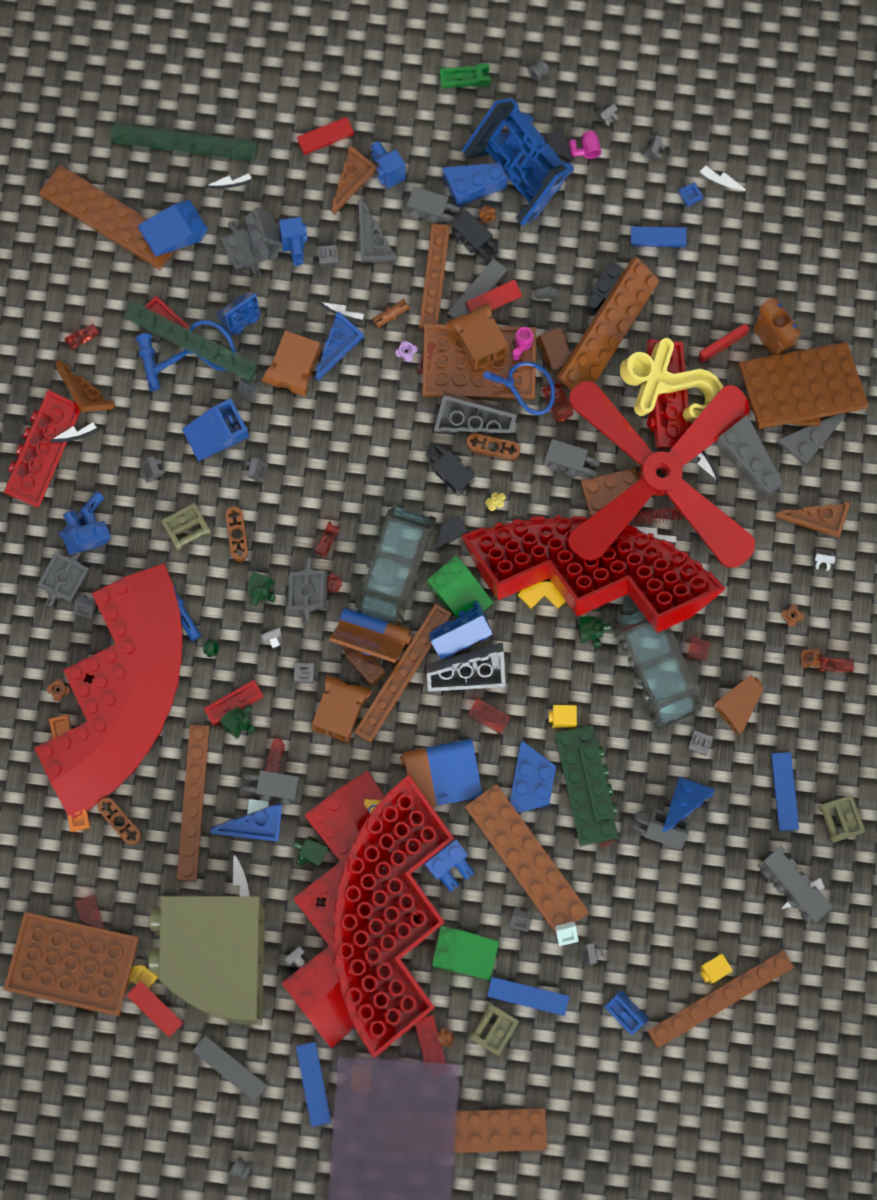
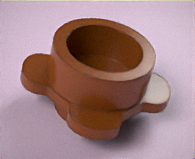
[478,206,496,224]
[781,604,804,627]
[801,649,820,668]
[47,678,70,701]
[437,1027,454,1047]

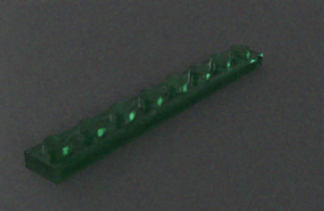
[110,123,258,161]
[124,301,259,382]

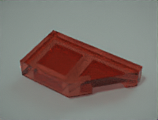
[75,895,105,930]

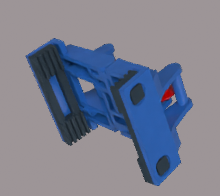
[462,98,574,226]

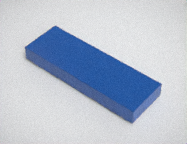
[631,227,686,247]

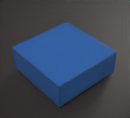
[678,182,703,207]

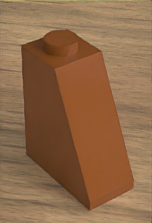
[713,675,763,736]

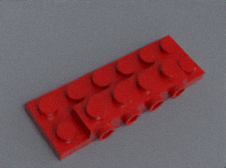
[647,339,691,450]
[3,390,80,508]

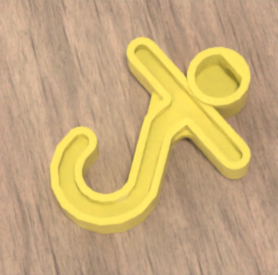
[620,338,723,423]

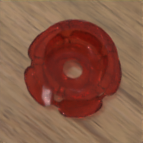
[327,574,342,593]

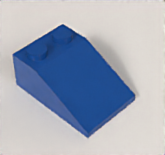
[137,199,208,257]

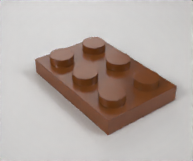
[581,468,639,517]

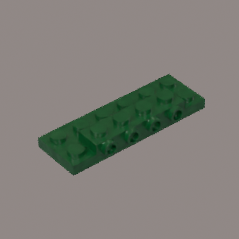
[555,725,618,847]

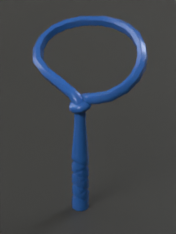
[151,320,236,374]
[483,361,555,415]

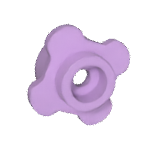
[396,341,417,362]

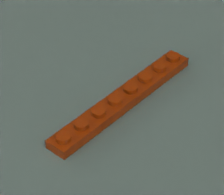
[354,604,452,744]
[177,725,210,882]
[647,950,794,1048]

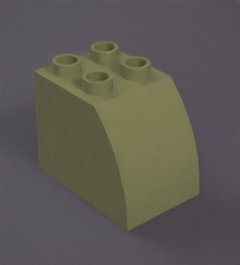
[149,896,265,1026]

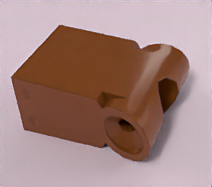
[753,297,802,356]
[446,303,509,371]
[262,331,322,397]
[312,674,372,743]

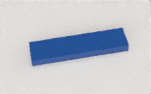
[771,752,799,832]
[487,977,569,1016]
[296,1042,332,1127]

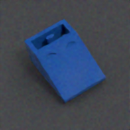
[216,292,261,336]
[182,398,249,462]

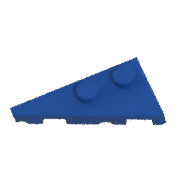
[315,311,364,381]
[662,777,715,833]
[210,803,283,842]

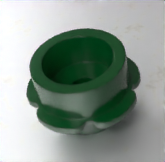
[203,639,218,658]

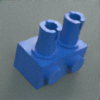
[371,141,406,190]
[279,217,307,266]
[63,506,111,555]
[423,839,475,892]

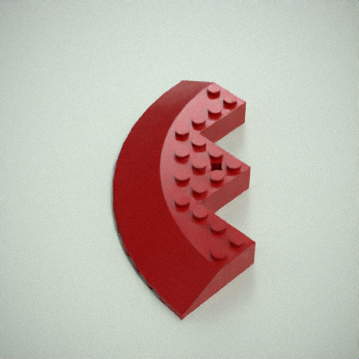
[461,515,725,633]
[34,563,183,819]
[282,771,384,1049]
[333,775,454,1058]

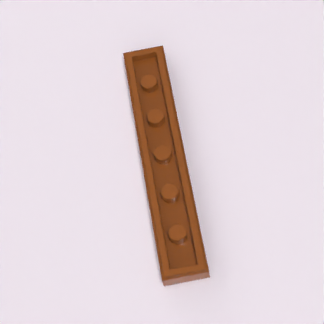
[419,223,450,329]

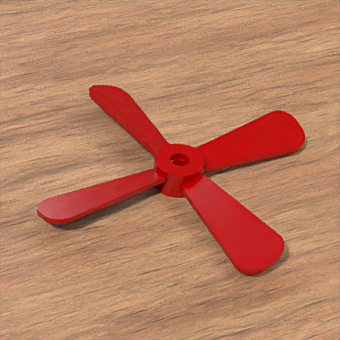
[568,381,755,568]

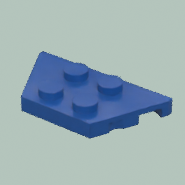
[510,742,556,813]

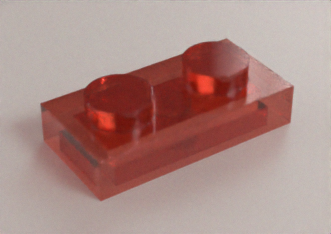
[467,698,511,735]

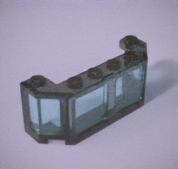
[355,504,437,626]
[611,611,702,729]

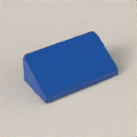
[604,990,649,1036]

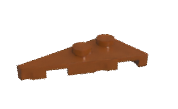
[331,146,377,215]
[55,360,115,412]
[775,502,850,538]

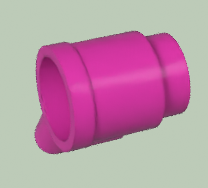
[569,131,602,159]
[512,327,533,360]

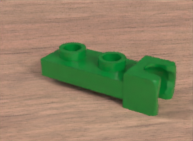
[440,64,491,88]

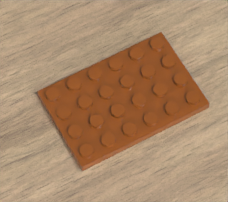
[422,324,536,401]
[738,342,869,429]
[3,912,140,1017]

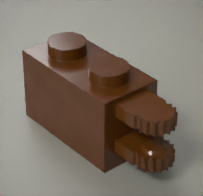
[536,327,572,383]
[341,645,386,688]

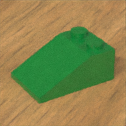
[427,556,493,619]
[432,926,499,981]

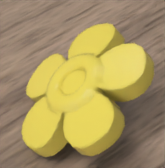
[485,492,506,511]

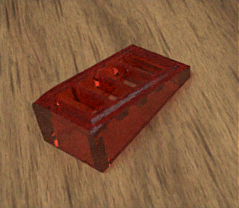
[542,382,574,423]

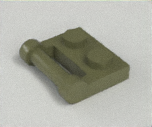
[161,503,211,551]
[818,795,865,844]
[468,1003,519,1057]

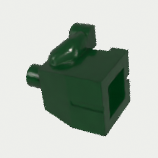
[247,571,276,606]
[577,616,611,648]
[219,705,255,739]
[293,836,328,867]

